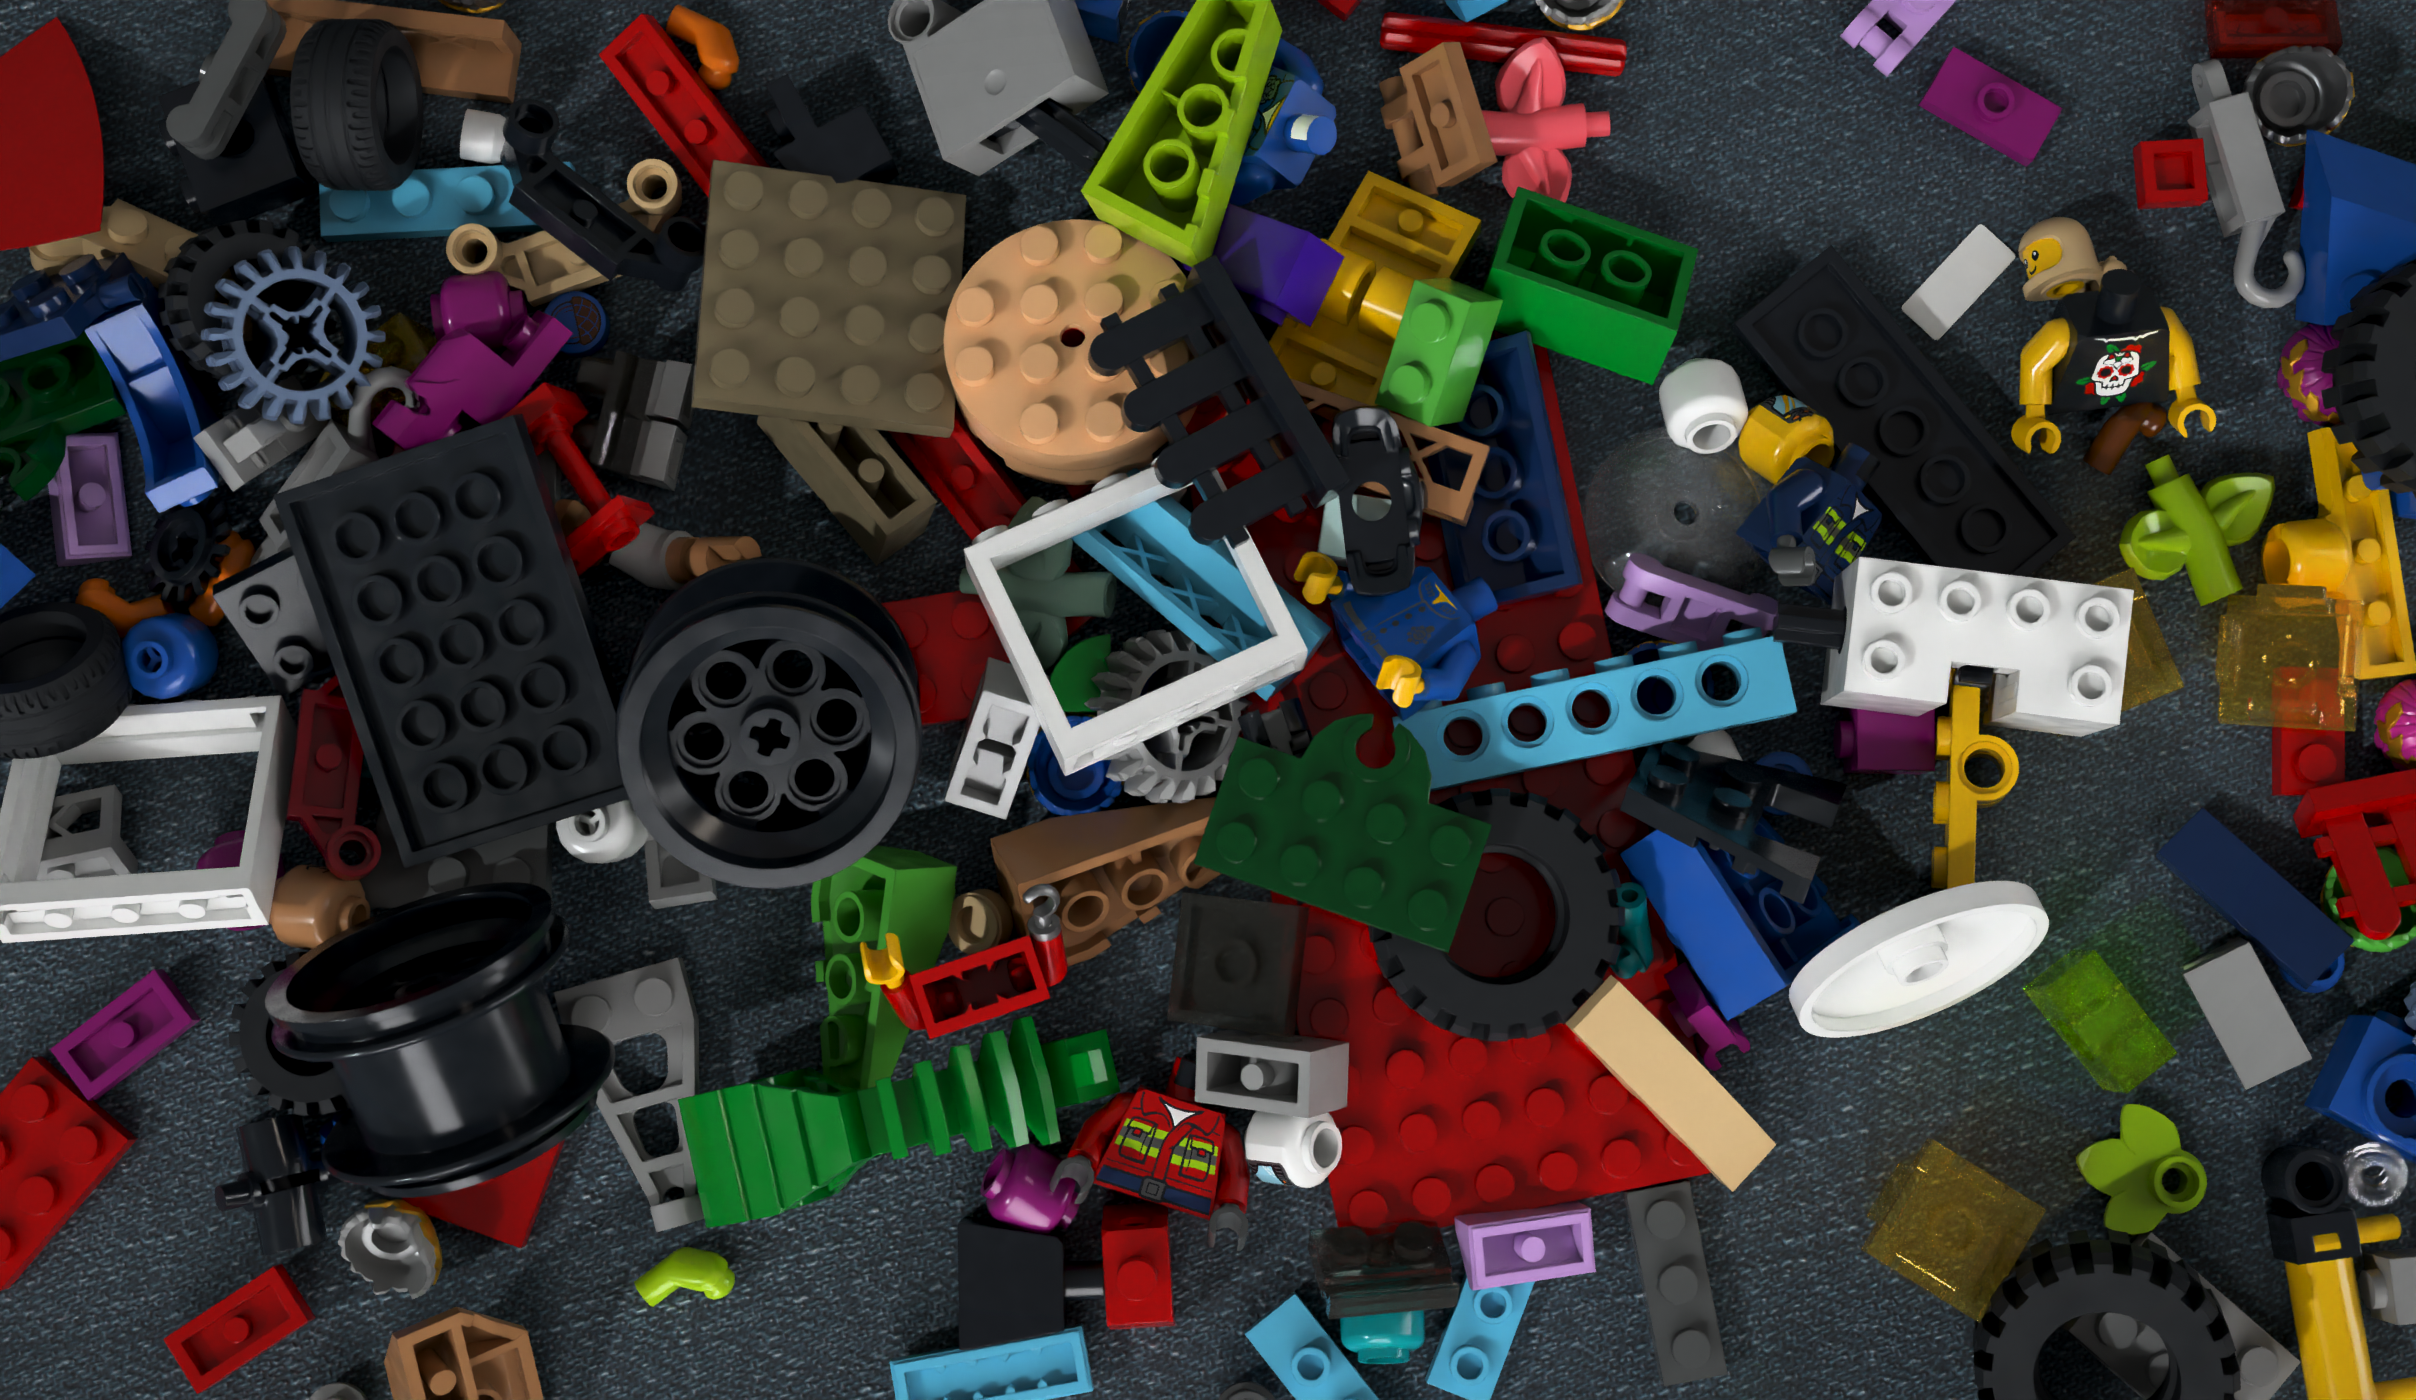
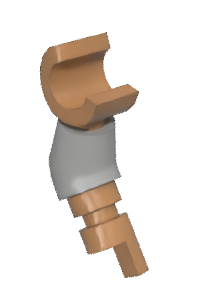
[554,499,762,590]

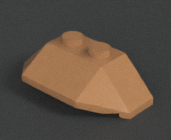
[384,1307,544,1400]

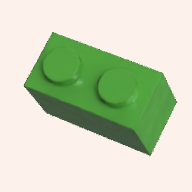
[1375,278,1503,427]

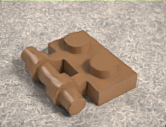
[1379,42,1498,199]

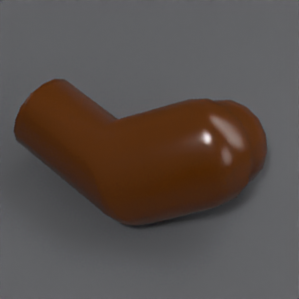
[2082,402,2168,475]

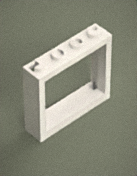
[964,457,1308,776]
[0,695,297,943]

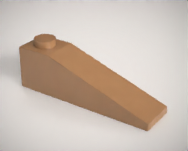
[990,797,1222,967]

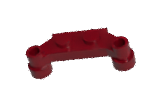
[285,675,381,881]

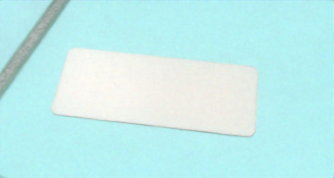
[1902,224,2016,340]

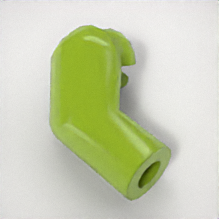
[634,1247,735,1307]

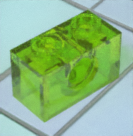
[2023,950,2177,1094]

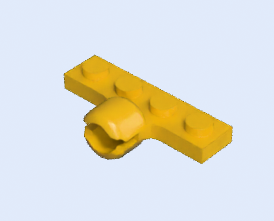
[2261,427,2416,682]

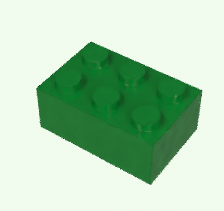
[1481,186,1698,385]

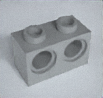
[944,657,1050,820]

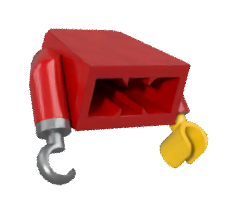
[860,884,1068,1039]

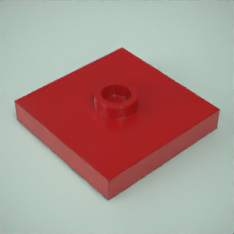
[402,1138,566,1248]

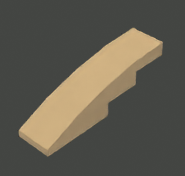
[1565,975,1776,1192]

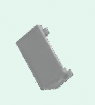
[2181,936,2312,1090]

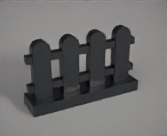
[1088,254,1350,549]

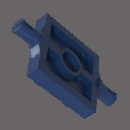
[0,252,148,362]

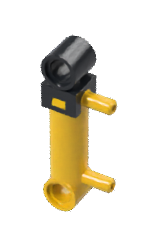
[2261,1145,2416,1400]

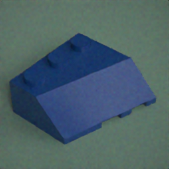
[2295,129,2416,325]
[1619,815,1861,1021]

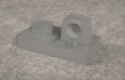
[193,375,328,491]

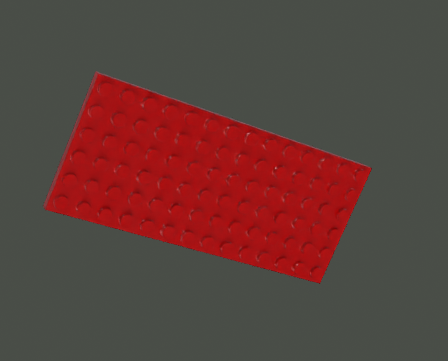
[1185,330,1711,1248]

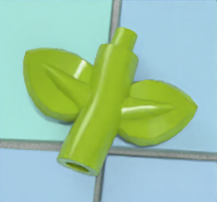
[2119,454,2275,607]

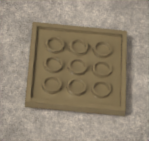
[691,160,966,438]

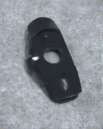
[1332,406,1428,597]

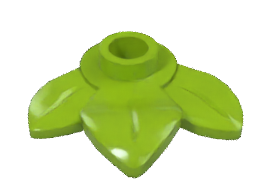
[2076,1104,2207,1235]

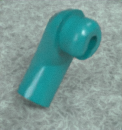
[1609,882,1654,979]

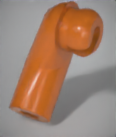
[666,4,740,90]
[189,531,256,627]
[75,578,175,638]

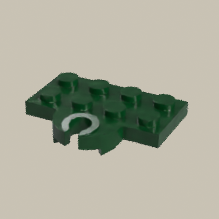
[0,331,127,511]
[1194,714,1492,953]

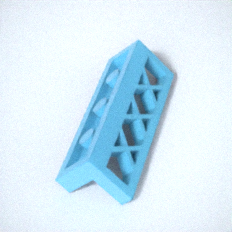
[1072,468,1332,702]

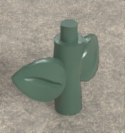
[959,496,1117,671]

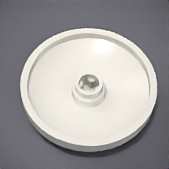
[1789,881,2049,1038]

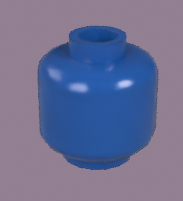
[121,613,219,699]

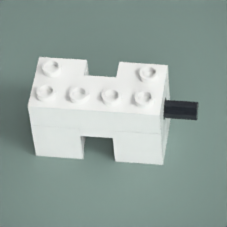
[1772,557,2134,737]

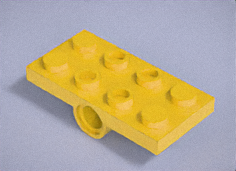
[1269,170,1481,421]
[1931,669,2019,890]

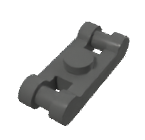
[166,0,287,160]

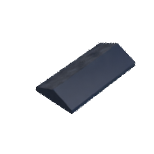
[1424,331,1583,606]

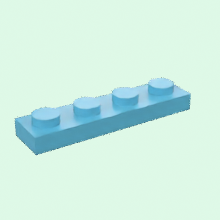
[319,162,575,242]

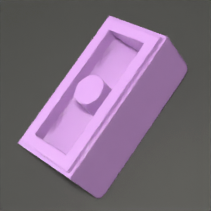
[48,432,132,567]
[1454,1200,1596,1291]

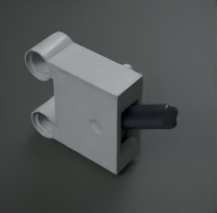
[888,0,1110,176]

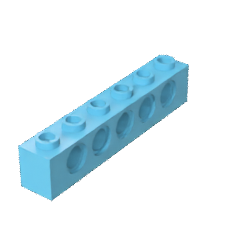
[1392,627,1797,792]

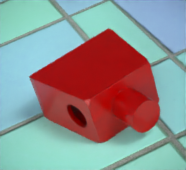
[1101,1202,1175,1330]

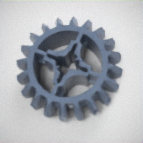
[201,246,386,424]

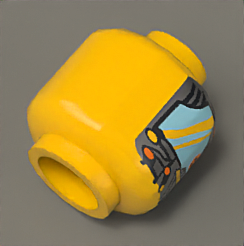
[1738,395,1835,485]

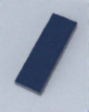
[2155,807,2355,990]

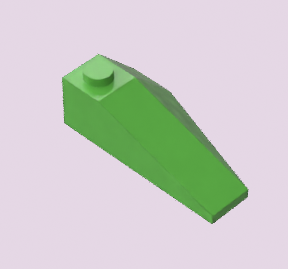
[811,845,957,1090]

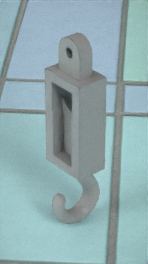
[2187,59,2306,308]
[249,366,417,567]

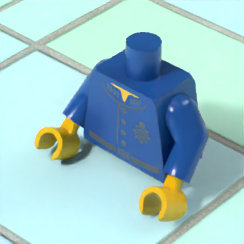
[1294,552,1498,721]

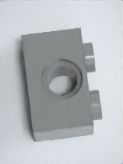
[1195,1027,1349,1118]

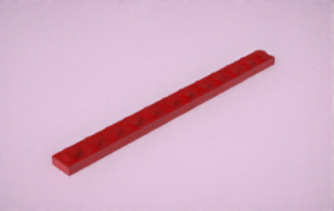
[599,13,1096,640]

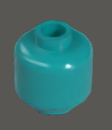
[1339,1266,1425,1365]

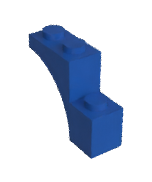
[84,277,220,513]

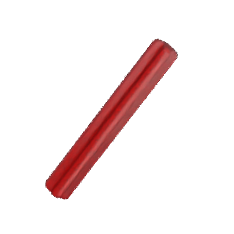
[1379,12,1627,77]

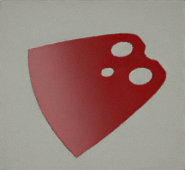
[0,17,104,251]

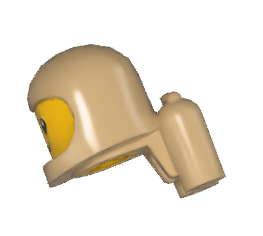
[2018,217,2127,301]

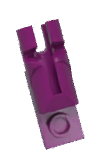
[372,310,573,450]

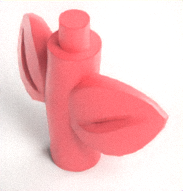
[1481,37,1610,202]

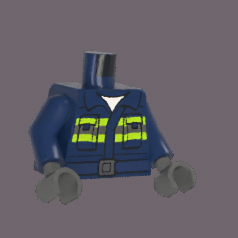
[1735,442,1882,606]

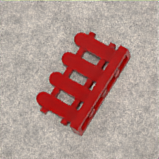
[2293,768,2416,940]

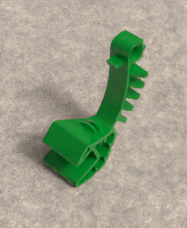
[678,1016,1121,1228]

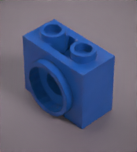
[2304,1010,2416,1164]

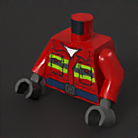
[1049,1056,1251,1251]

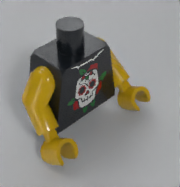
[2011,269,2216,454]

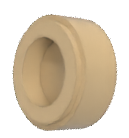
[948,889,1013,955]

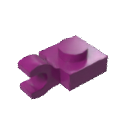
[1664,961,1750,1071]

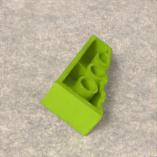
[1081,0,1283,267]

